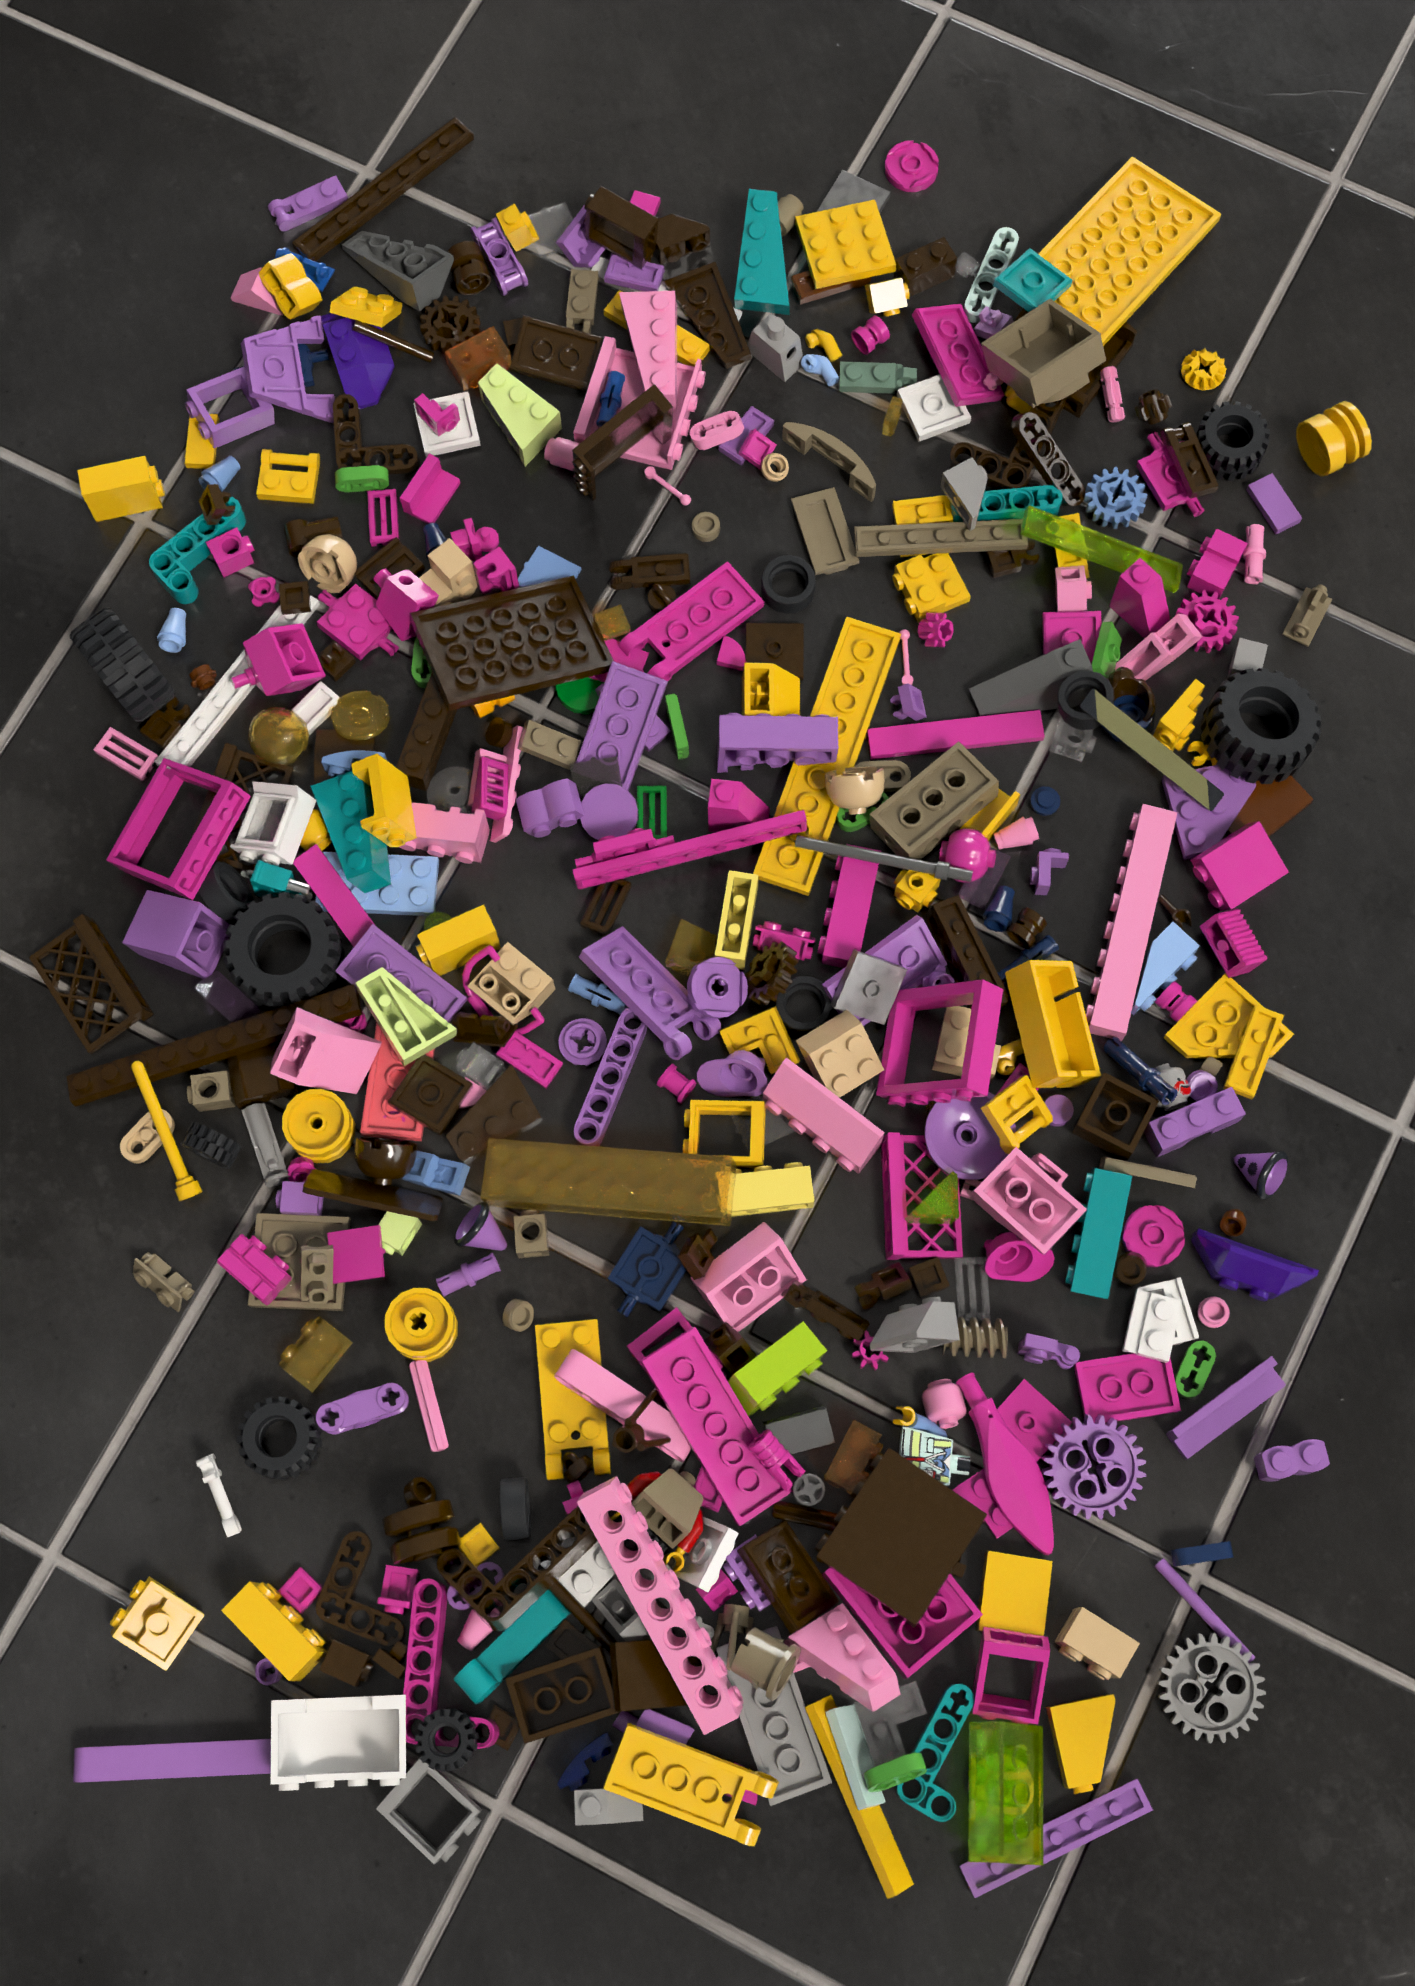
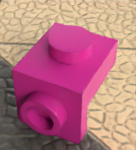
[377,1565,419,1614]

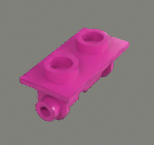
[752,921,816,961]

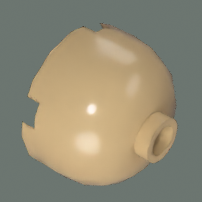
[298,534,357,593]
[825,767,885,814]

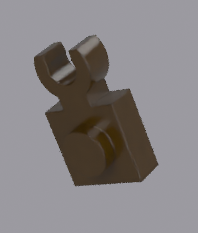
[985,541,1040,578]
[140,696,191,750]

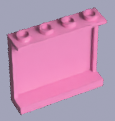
[573,336,706,470]

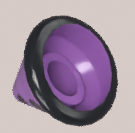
[1234,1151,1288,1200]
[454,1202,507,1251]

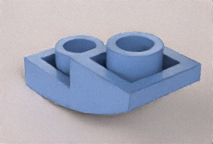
[321,750,387,777]

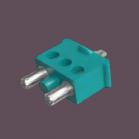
[241,860,312,902]

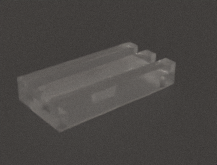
[954,1257,991,1320]

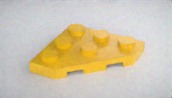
[1163,973,1294,1058]

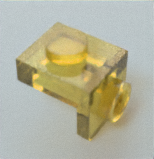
[594,604,631,641]

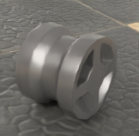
[793,1473,825,1507]

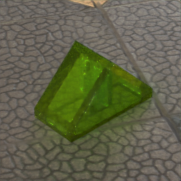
[905,1171,959,1224]

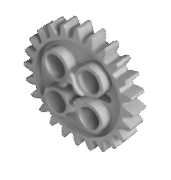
[1157,1633,1266,1743]

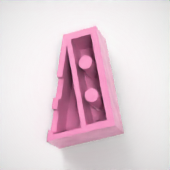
[400,803,490,864]
[788,1603,901,1712]

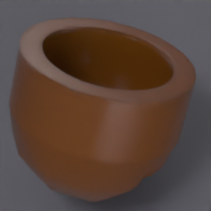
[1220,1209,1247,1236]

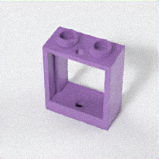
[185,366,275,448]

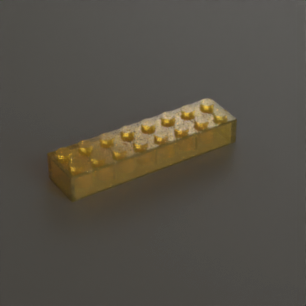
[480,1138,737,1226]

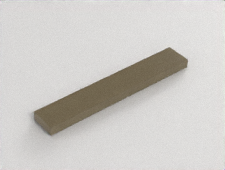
[854,519,1028,557]

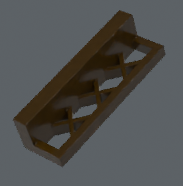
[924,895,1011,1009]

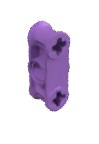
[470,217,528,296]
[316,1383,409,1435]

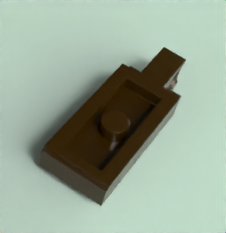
[784,1280,870,1341]

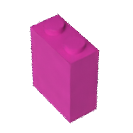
[1190,821,1289,911]

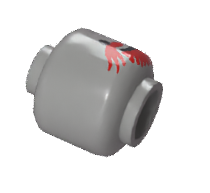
[1150,1063,1191,1111]

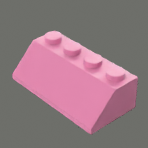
[763,1057,885,1174]

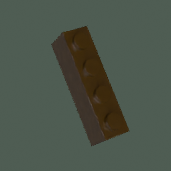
[396,673,457,792]

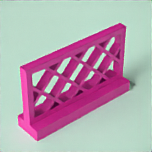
[881,1132,963,1260]

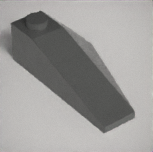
[341,231,454,311]
[968,639,1097,716]

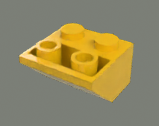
[742,663,800,716]

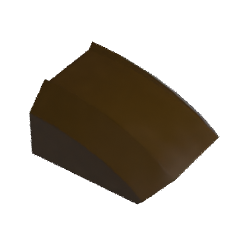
[227,1041,299,1110]

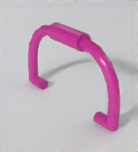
[462,945,545,1035]

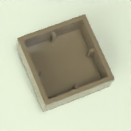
[981,299,1106,408]

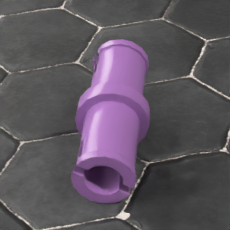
[436,1252,501,1297]

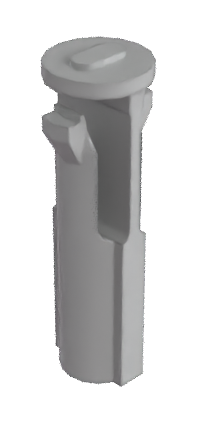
[242,1103,289,1187]

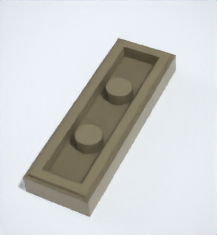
[1099,1157,1197,1188]

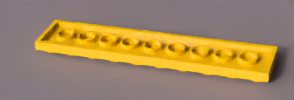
[753,617,901,896]

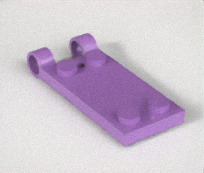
[579,926,721,1060]

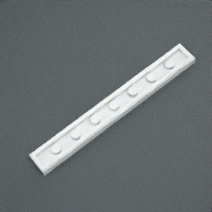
[155,595,320,769]

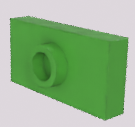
[1091,621,1122,679]

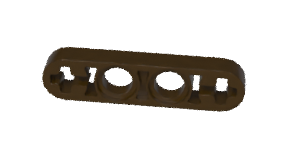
[1011,412,1085,506]

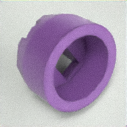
[255,1658,283,1685]

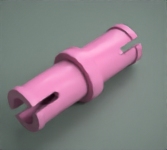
[1243,524,1266,584]

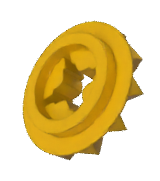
[1181,348,1227,390]

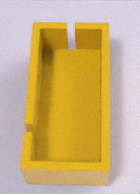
[1005,960,1101,1088]

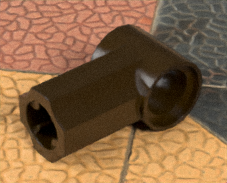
[284,516,343,557]

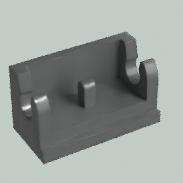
[763,1406,835,1454]

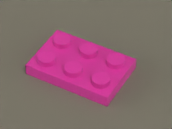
[1074,1353,1181,1424]

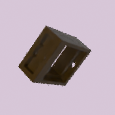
[584,186,659,269]

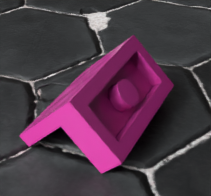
[400,453,460,524]

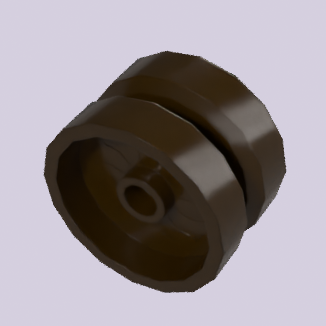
[382,1499,462,1565]

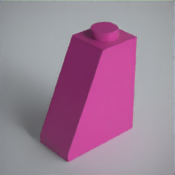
[1109,558,1171,639]
[708,779,770,832]

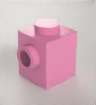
[1055,565,1092,612]

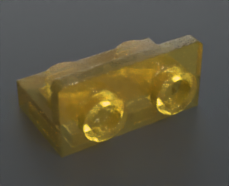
[279,1316,353,1393]

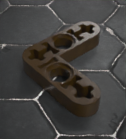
[333,394,419,474]
[316,1531,406,1647]

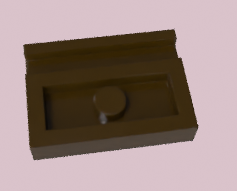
[354,537,425,599]

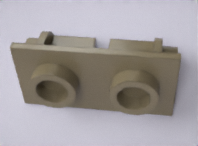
[1282,585,1332,647]
[133,1252,195,1312]

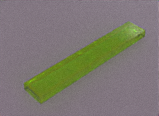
[1020,505,1183,593]

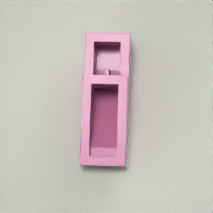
[1115,614,1203,681]

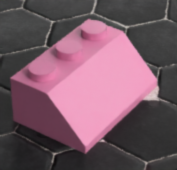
[691,1222,807,1332]

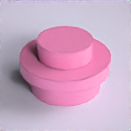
[1197,1296,1230,1328]

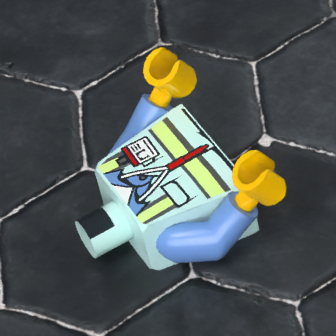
[893,1406,970,1487]

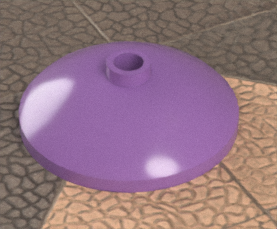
[924,1092,1016,1180]

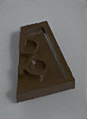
[446,1064,541,1162]

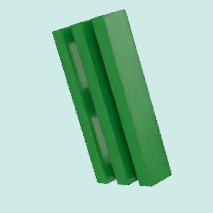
[637,786,667,839]

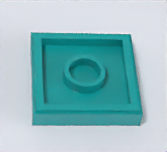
[993,248,1073,312]

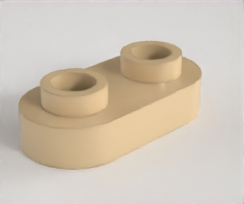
[120,1109,175,1163]

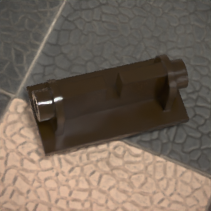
[452,1012,518,1047]

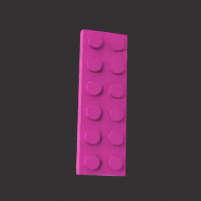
[640,1327,793,1526]

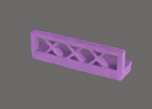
[1166,1356,1286,1460]

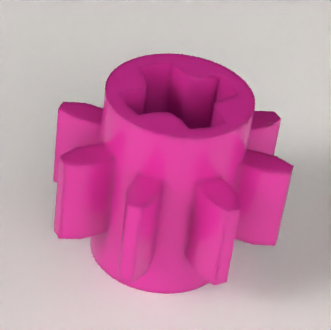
[918,612,954,647]
[851,1330,889,1371]

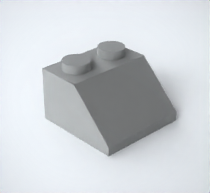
[870,1297,960,1353]

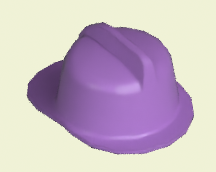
[697,1050,767,1097]

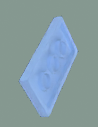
[315,852,439,916]

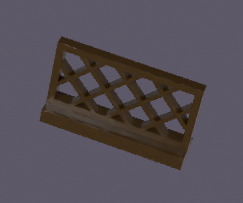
[189,742,293,872]
[29,914,154,1054]

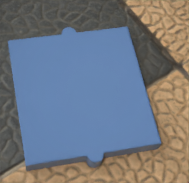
[518,546,582,588]

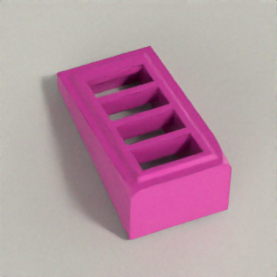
[472,756,509,820]

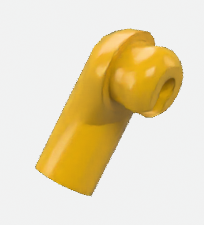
[805,329,843,362]
[996,1038,1024,1075]

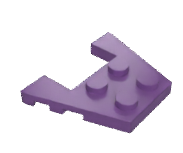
[241,316,335,423]

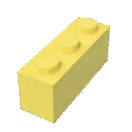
[715,870,758,970]
[718,1162,814,1218]

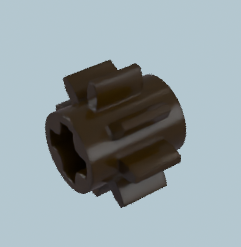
[1134,389,1172,425]

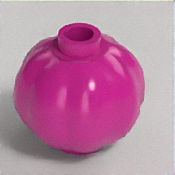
[939,828,996,883]

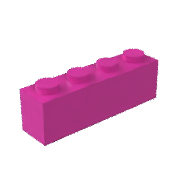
[818,844,881,968]

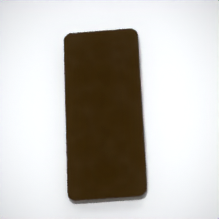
[302,1169,443,1221]

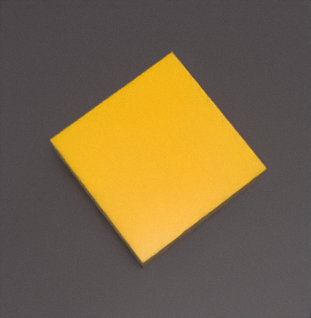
[458,1523,501,1567]

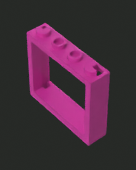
[106,758,251,900]
[876,979,1003,1107]

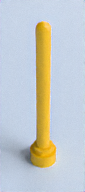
[131,1061,202,1201]

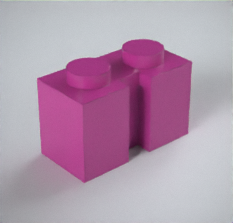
[1186,529,1248,599]

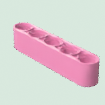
[554,1349,692,1462]

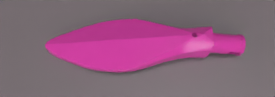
[956,1372,1054,1555]

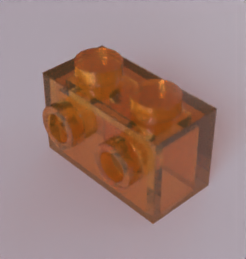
[445,326,511,391]
[823,1420,884,1495]

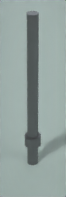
[795,835,973,882]

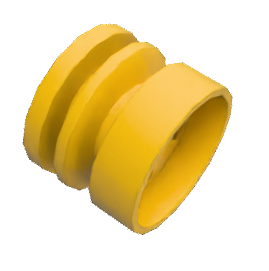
[1296,401,1372,477]

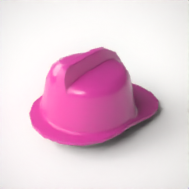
[984,1232,1055,1282]

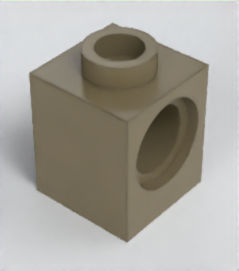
[187,1070,236,1112]
[513,1210,549,1259]

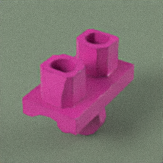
[450,518,499,562]

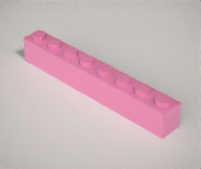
[1085,804,1178,1041]

